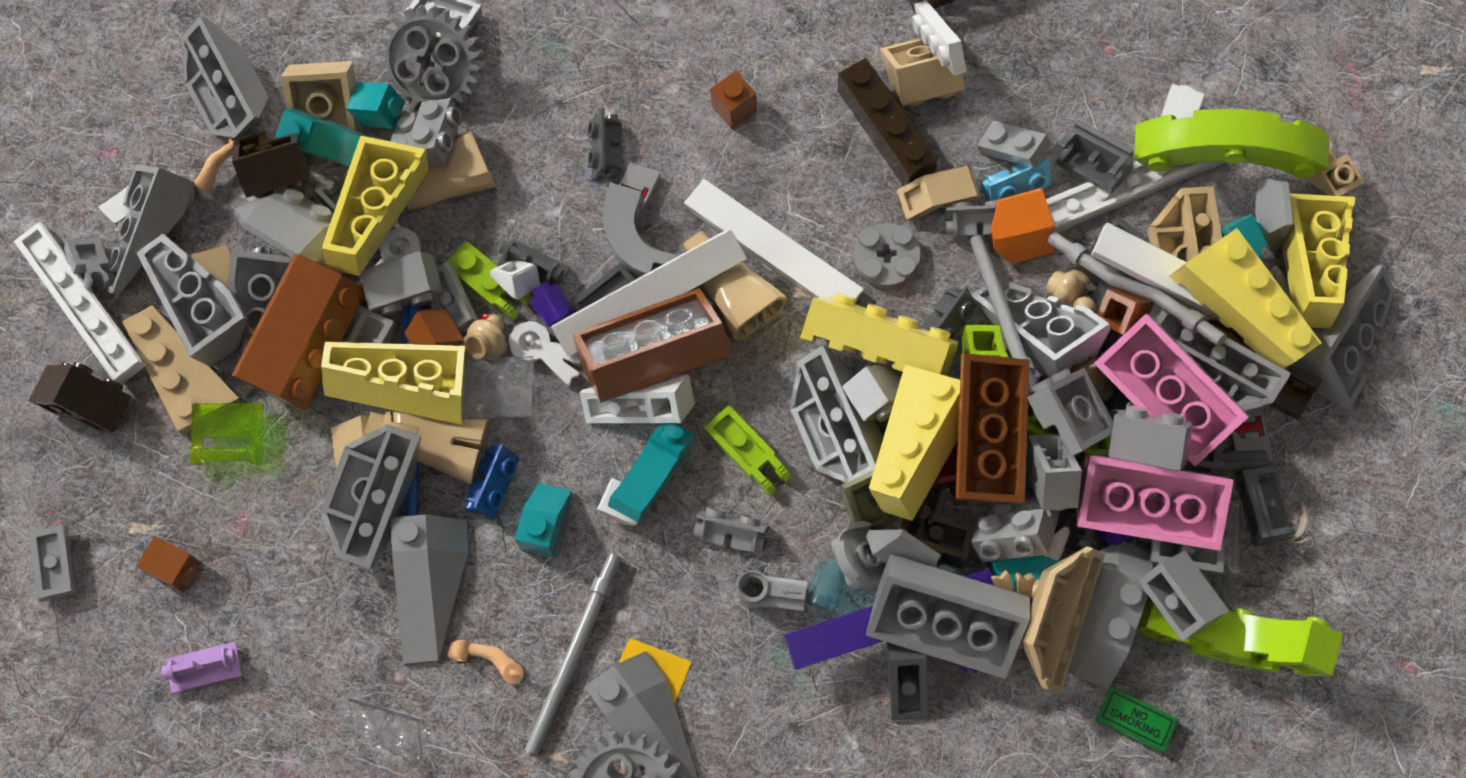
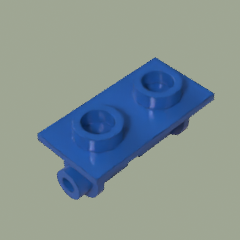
[464,444,520,521]

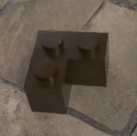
[232,132,311,198]
[28,362,132,433]
[900,483,976,569]

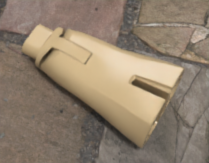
[403,129,496,212]
[682,231,787,340]
[364,411,489,485]

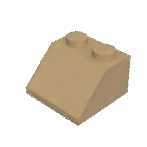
[880,38,965,106]
[281,61,357,132]

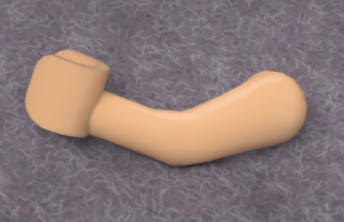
[191,135,248,193]
[448,639,524,684]

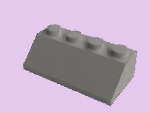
[866,554,1030,679]

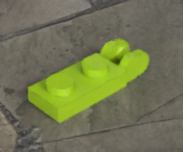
[446,241,532,321]
[703,405,792,497]

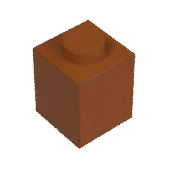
[710,71,757,130]
[1097,288,1154,335]
[404,308,464,346]
[136,535,200,592]

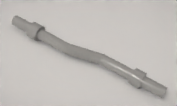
[1048,232,1227,346]

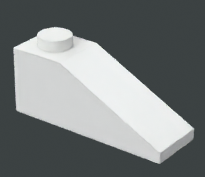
[580,373,695,423]

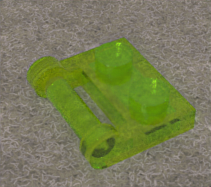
[190,403,264,465]

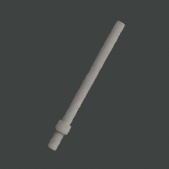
[970,235,1037,396]
[524,553,622,756]

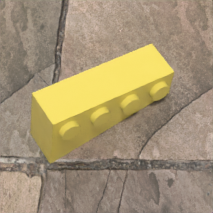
[322,136,429,276]
[1281,193,1355,329]
[1169,228,1321,369]
[800,293,959,376]
[321,342,466,425]
[869,365,960,521]

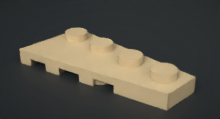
[122,306,242,435]

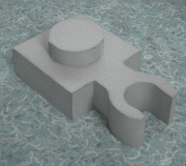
[64,238,109,291]

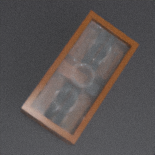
[572,288,730,403]

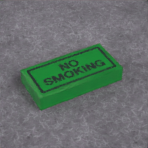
[1095,687,1178,753]

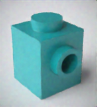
[346,82,405,129]

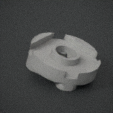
[853,223,920,290]
[831,521,886,592]

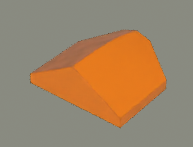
[990,188,1055,265]

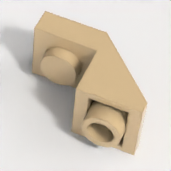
[1305,148,1365,196]
[897,166,981,221]

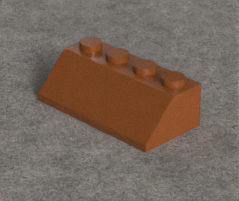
[232,253,365,411]
[956,353,1030,505]

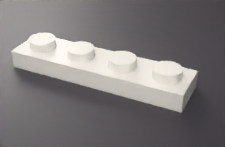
[912,0,967,76]

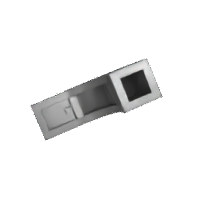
[603,183,678,278]

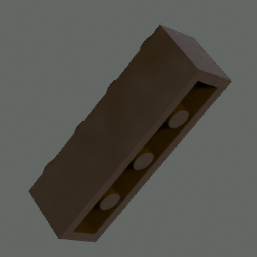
[837,58,937,186]

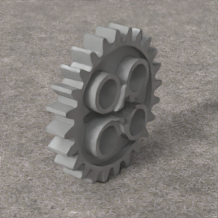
[377,5,484,108]
[569,731,686,778]

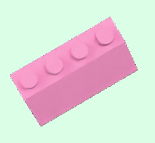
[1094,314,1250,466]
[1076,452,1234,551]

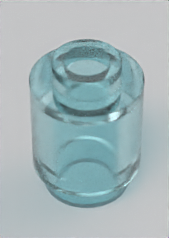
[806,558,848,614]

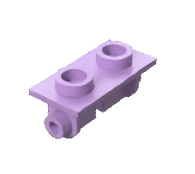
[162,642,242,694]

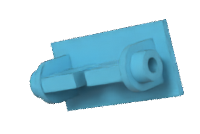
[981,157,1052,201]

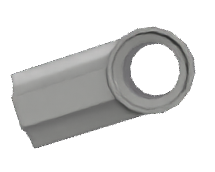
[737,571,808,613]

